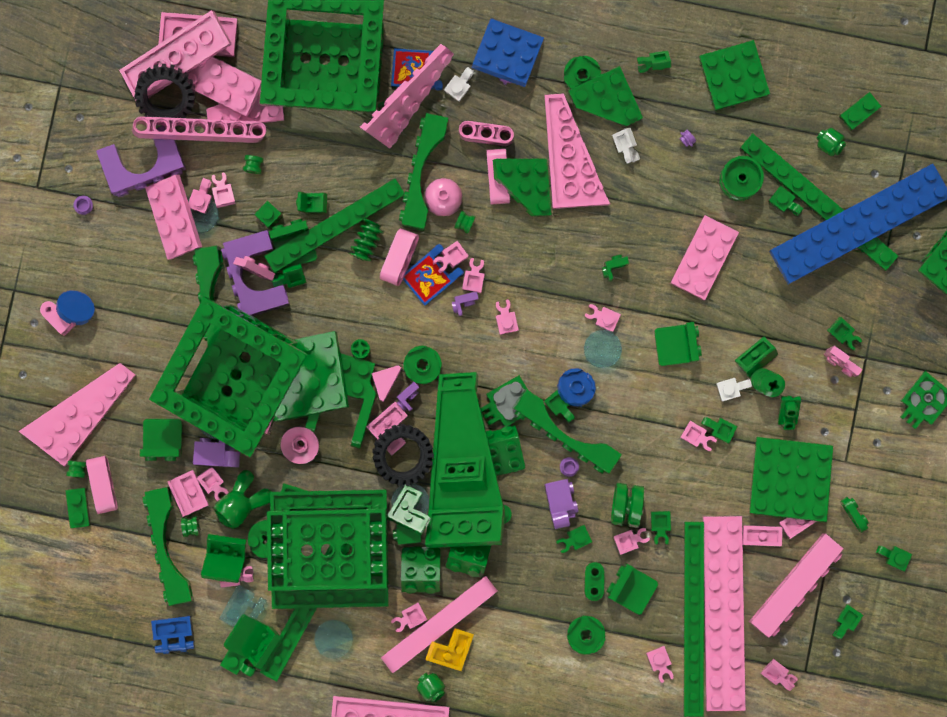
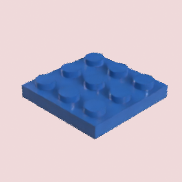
[472,19,544,87]

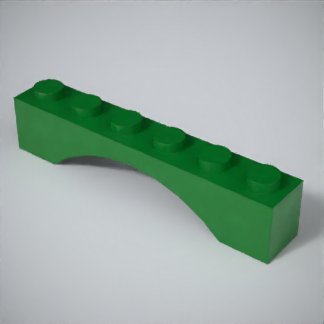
[399,113,449,231]
[193,246,224,344]
[512,389,622,474]
[142,487,194,606]

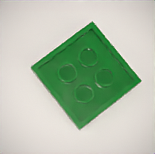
[699,40,770,111]

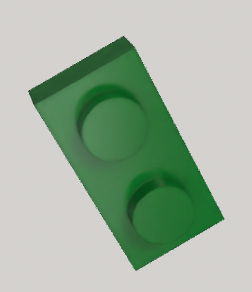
[839,92,882,131]
[66,488,90,529]

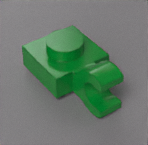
[637,51,671,73]
[768,186,804,217]
[272,264,307,288]
[544,390,575,423]
[701,417,738,444]
[876,546,912,572]
[832,604,864,639]
[220,650,256,677]

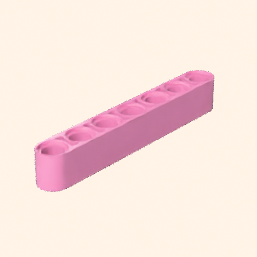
[132,117,266,143]
[381,576,498,673]

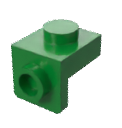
[296,192,327,213]
[602,254,629,282]

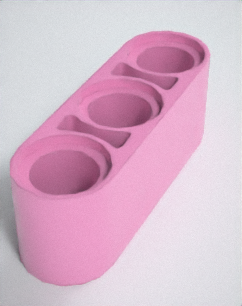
[459,121,514,146]
[487,149,510,205]
[380,228,419,286]
[86,455,118,514]

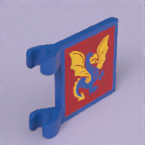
[391,49,443,90]
[403,244,464,306]

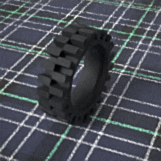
[134,64,195,118]
[372,424,434,486]

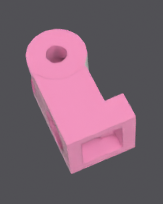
[40,301,76,336]

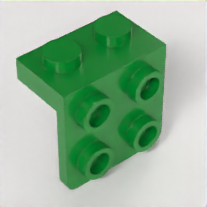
[269,219,317,269]
[654,322,702,366]
[140,419,182,461]
[486,426,525,476]
[201,534,247,583]
[445,545,491,578]
[401,547,440,594]
[606,563,658,615]
[224,614,281,670]

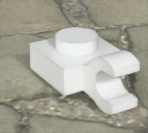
[444,67,474,102]
[612,128,640,163]
[716,378,752,402]

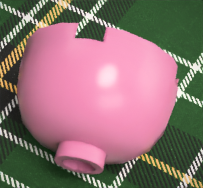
[424,178,463,216]

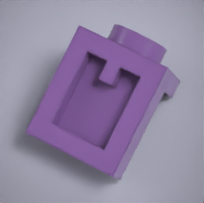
[452,292,478,316]
[397,382,419,411]

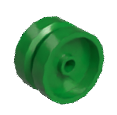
[719,156,764,201]
[611,483,644,528]

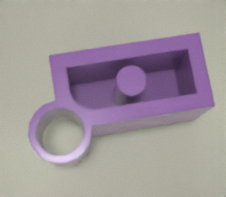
[193,438,240,467]
[544,479,578,529]

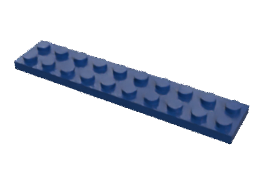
[769,164,947,284]

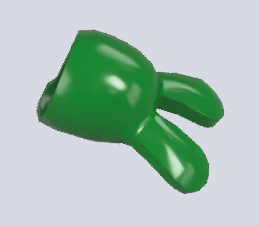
[214,470,272,529]

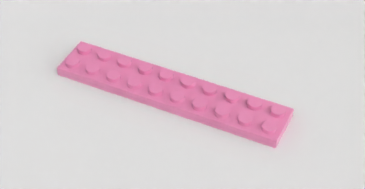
[703,516,745,711]

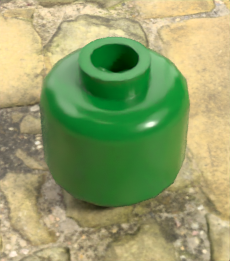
[817,128,846,156]
[417,673,445,703]

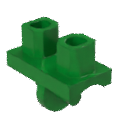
[777,396,801,430]

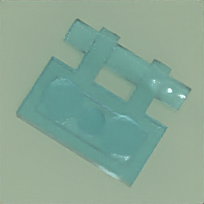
[219,585,267,627]

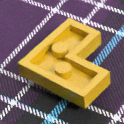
[425,628,474,671]

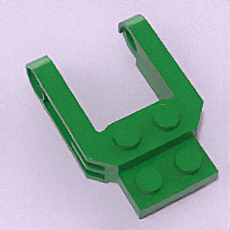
[305,353,377,449]

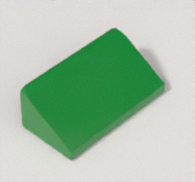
[735,337,778,378]

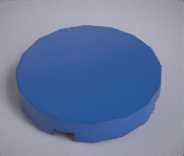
[56,290,95,325]
[557,368,596,406]

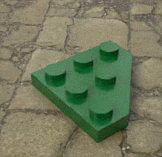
[567,66,643,126]
[492,159,552,216]

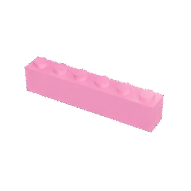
[749,533,843,638]

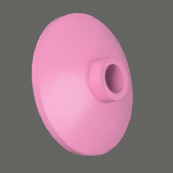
[281,427,319,464]

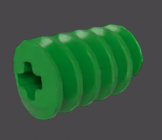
[348,219,384,262]
[751,368,785,397]

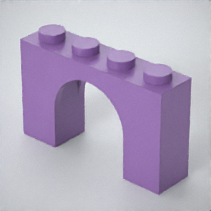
[96,126,186,197]
[221,230,290,316]

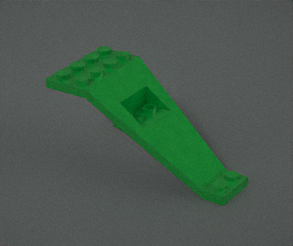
[425,372,505,548]

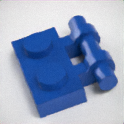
[151,616,195,654]

